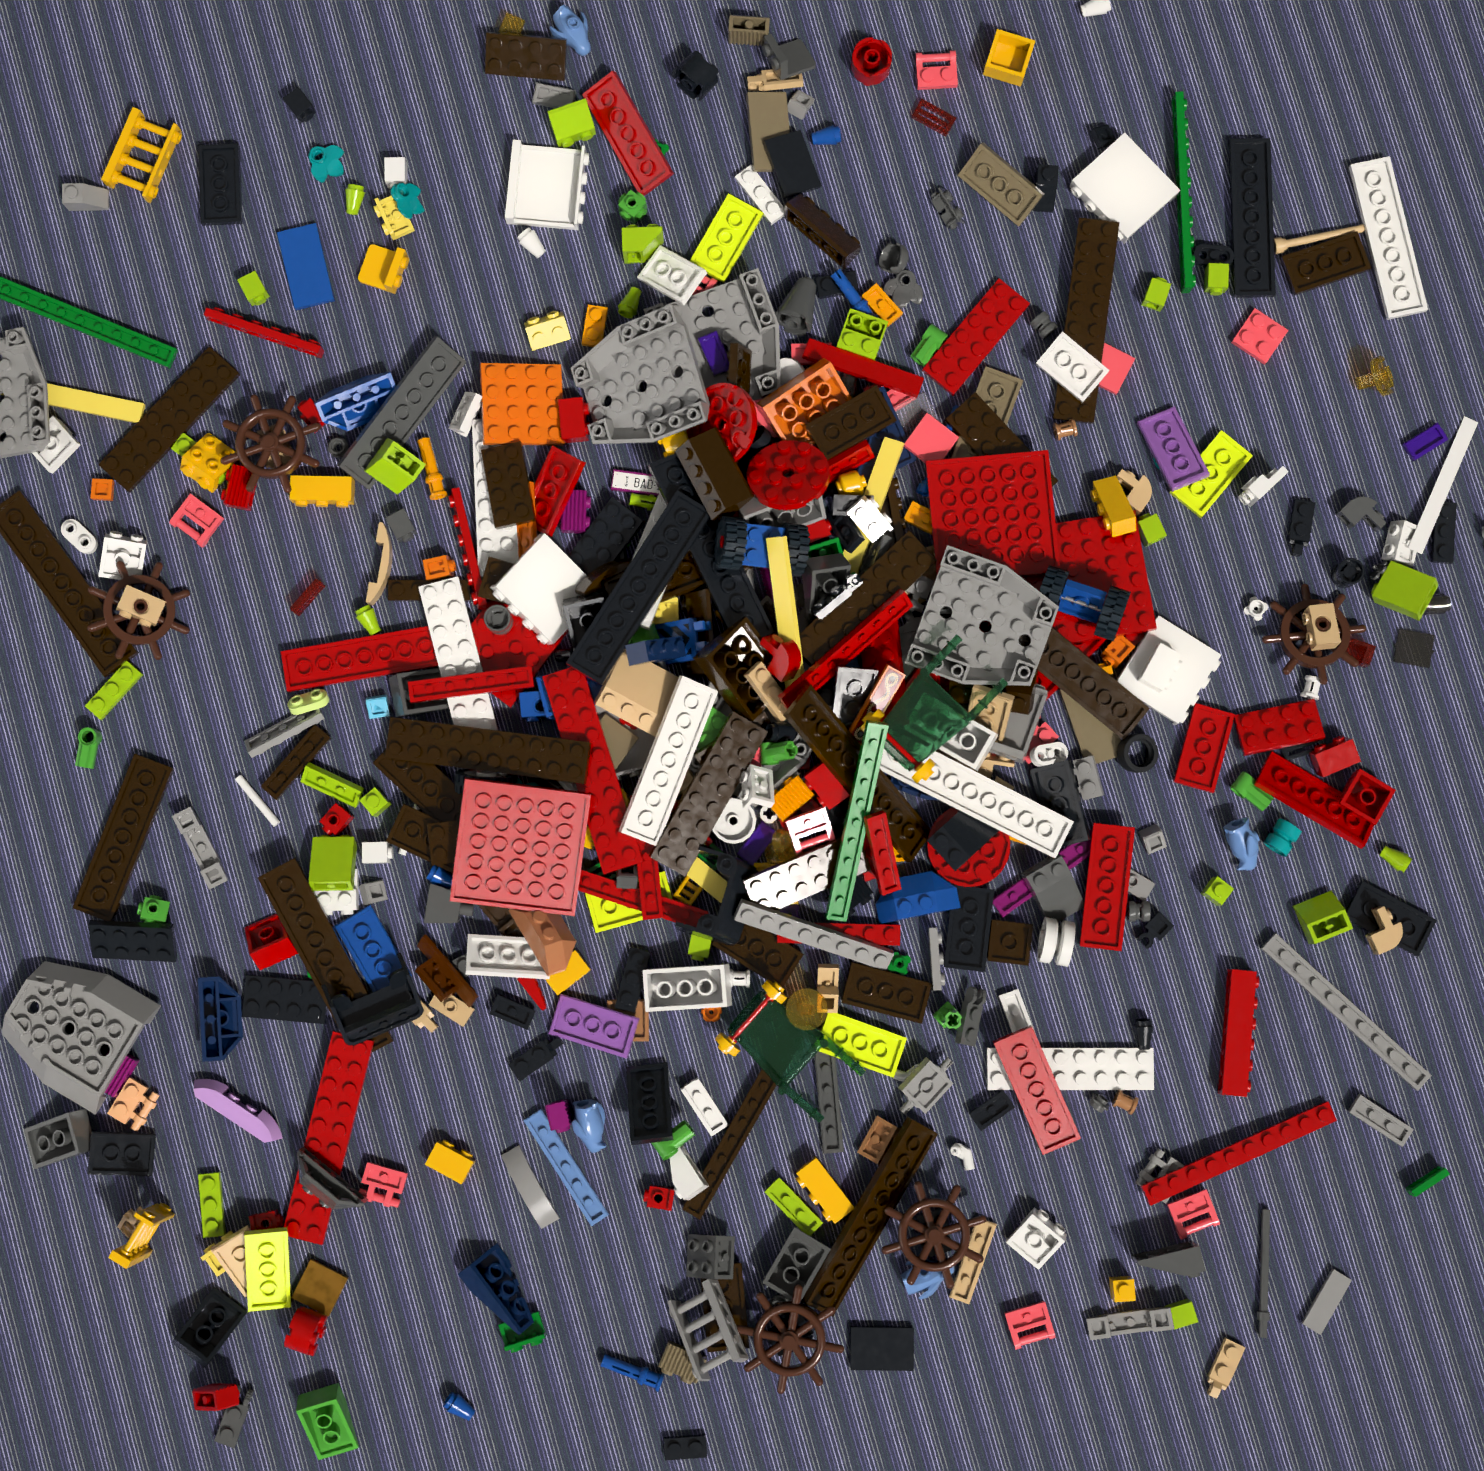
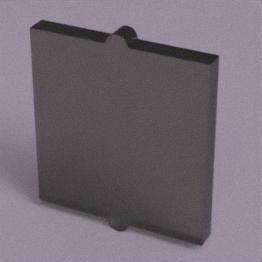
[1393,629,1435,668]

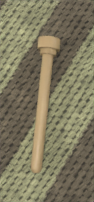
[1273,224,1365,254]

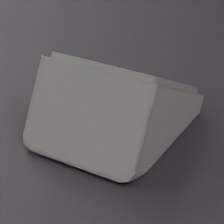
[787,90,815,120]
[1138,824,1167,855]
[359,879,388,906]

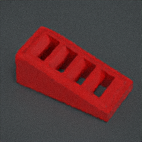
[517,978,548,1010]

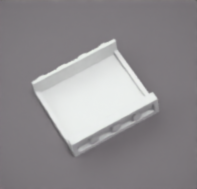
[1069,133,1180,244]
[505,140,589,230]
[490,533,602,645]
[1116,615,1221,726]

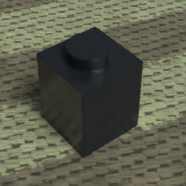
[282,86,316,124]

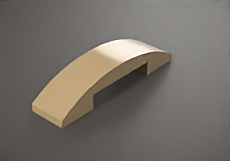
[366,522,393,606]

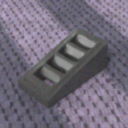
[616,864,638,889]

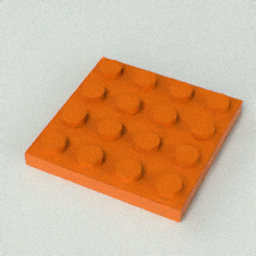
[480,363,565,446]

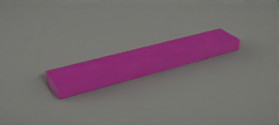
[993,830,1092,918]

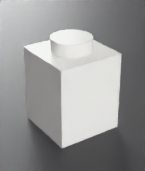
[384,157,408,189]
[362,842,393,864]

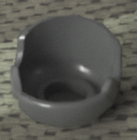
[879,243,909,274]

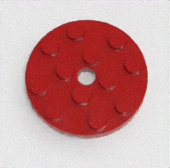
[687,383,757,462]
[747,440,830,510]
[927,808,1010,887]

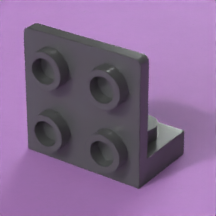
[686,1234,735,1279]

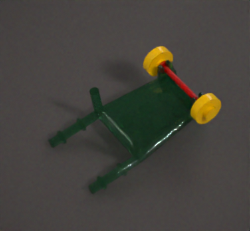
[860,634,1008,783]
[715,980,866,1123]

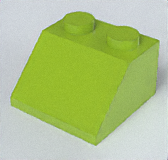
[547,98,596,148]

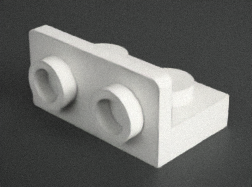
[449,392,482,437]
[846,495,893,543]
[1381,520,1417,567]
[739,764,775,809]

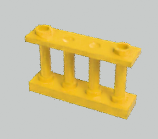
[101,107,182,204]
[108,1203,175,1269]

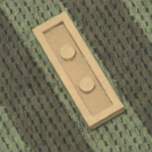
[744,661,787,722]

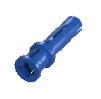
[830,268,878,317]
[600,1353,665,1392]

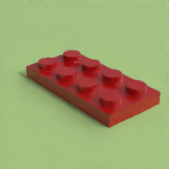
[534,445,586,537]
[1234,699,1325,756]
[1173,703,1235,793]

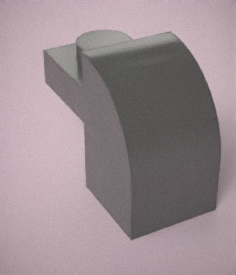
[1335,497,1386,532]

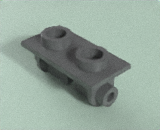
[930,187,965,230]

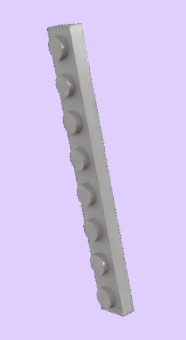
[733,899,894,971]

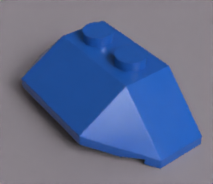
[314,372,396,431]
[876,871,961,924]

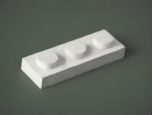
[735,165,785,225]

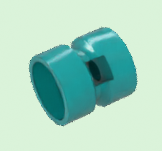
[1263,818,1302,857]

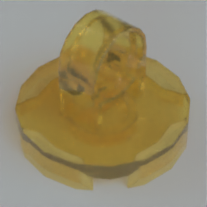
[1355,355,1394,397]
[765,829,806,867]
[786,988,828,1030]

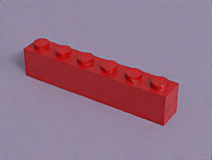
[1218,969,1259,1097]

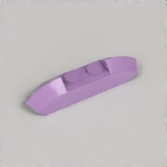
[194,1079,283,1143]

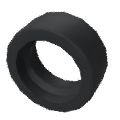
[1117,733,1159,773]

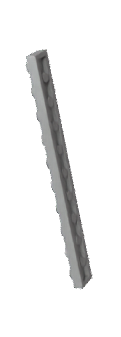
[1260,933,1432,1091]

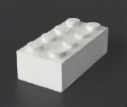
[903,692,998,771]
[643,964,732,1012]

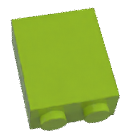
[1371,561,1439,621]
[309,835,357,891]

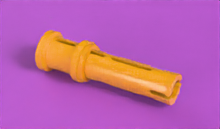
[417,437,448,500]

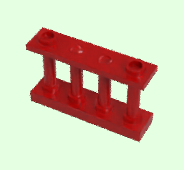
[862,810,901,896]

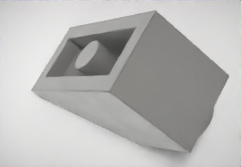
[62,183,109,211]

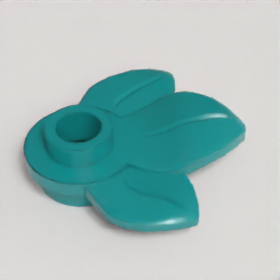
[308,145,344,183]
[391,183,425,219]

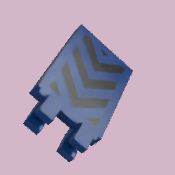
[655,617,712,665]

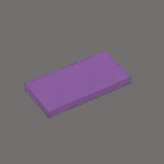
[1137,406,1210,492]
[548,994,640,1058]

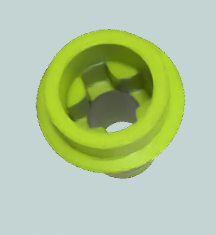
[345,184,365,215]
[618,287,642,319]
[355,604,381,636]
[1379,845,1412,873]

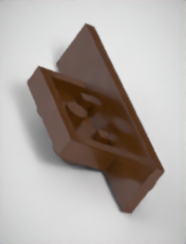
[415,934,479,1008]

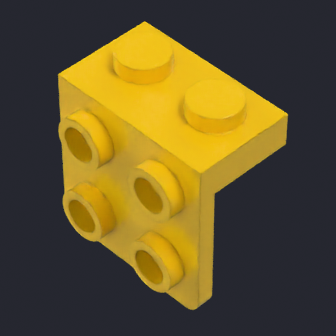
[358,244,409,294]
[180,433,236,493]

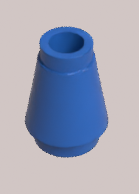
[812,125,842,145]
[426,865,453,890]
[443,1392,476,1421]

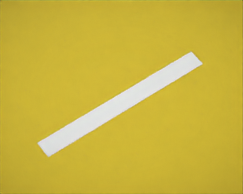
[1408,416,1478,554]

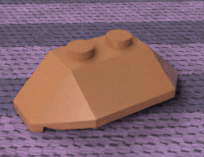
[509,909,576,976]

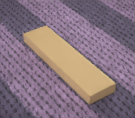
[949,1220,997,1304]

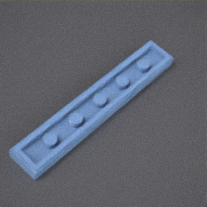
[523,1108,609,1226]

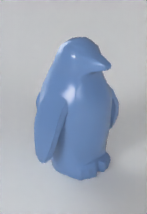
[549,5,591,56]
[1223,817,1260,871]
[572,1099,606,1153]
[901,1259,955,1299]

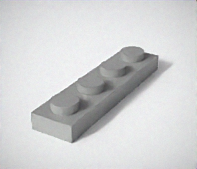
[244,708,325,758]

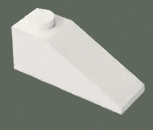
[670,1145,709,1200]

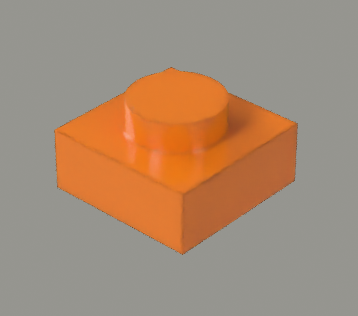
[91,478,115,501]

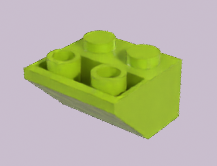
[622,224,664,264]
[836,308,888,360]
[364,438,426,494]
[1293,890,1353,944]

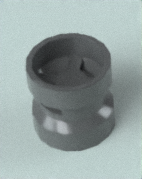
[1030,311,1058,340]
[1126,901,1151,922]

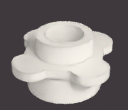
[1244,597,1268,621]

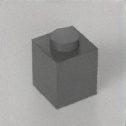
[386,508,417,543]

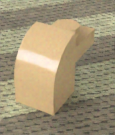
[1117,469,1152,516]
[1365,906,1403,955]
[816,964,839,1013]

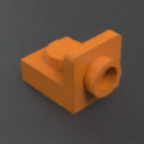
[423,555,456,581]
[1100,636,1135,669]

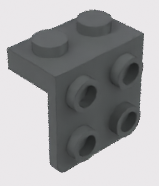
[762,34,816,80]

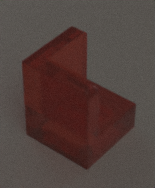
[1342,638,1376,668]

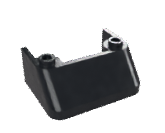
[675,846,758,946]
[321,953,424,1045]

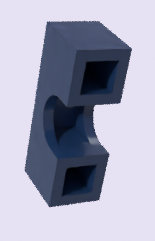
[625,636,686,666]

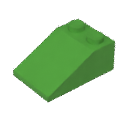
[296,1383,359,1460]

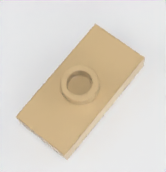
[428,995,475,1027]

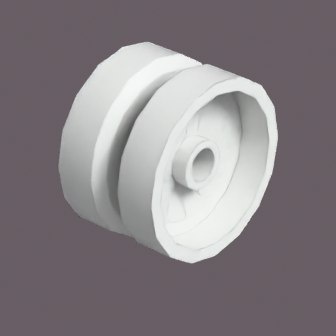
[712,798,756,844]
[1037,917,1076,967]

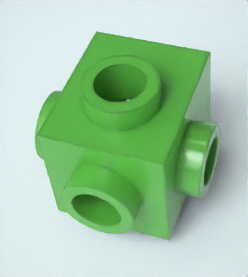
[618,190,647,224]
[137,895,170,924]

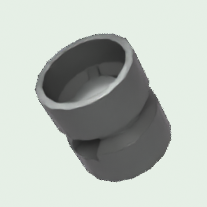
[484,605,514,635]

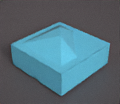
[366,695,390,719]

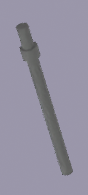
[1257,1209,1270,1338]

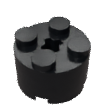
[672,50,719,101]

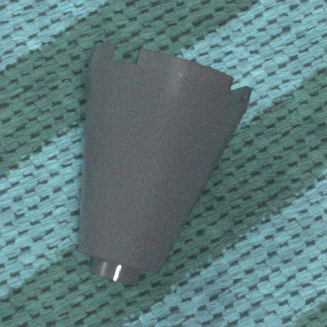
[775,277,816,336]

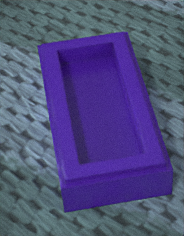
[698,331,729,377]
[1402,422,1449,461]
[737,821,778,866]

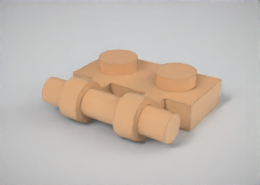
[107,1077,160,1132]

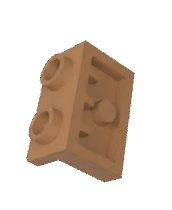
[857,1116,900,1165]

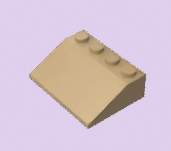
[594,650,679,737]

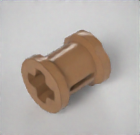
[1053,418,1078,441]
[1112,1089,1139,1115]

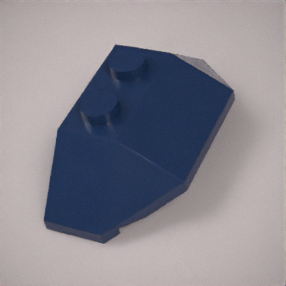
[197,976,243,1062]

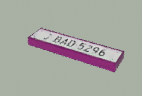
[611,469,660,497]

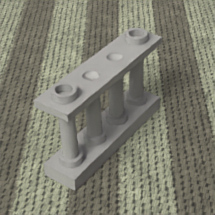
[667,1279,749,1381]

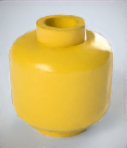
[835,470,867,495]

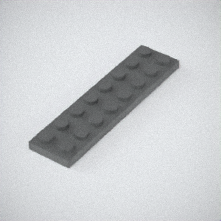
[337,336,466,490]

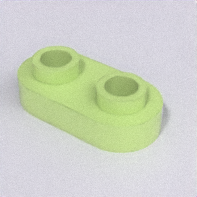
[287,689,330,715]

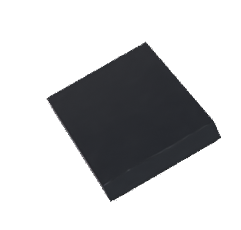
[763,130,822,199]
[87,1131,156,1176]
[850,1326,914,1371]

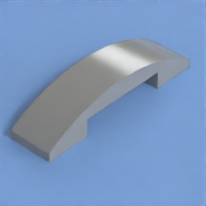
[172,807,228,890]
[501,1145,560,1229]
[1086,1307,1174,1340]

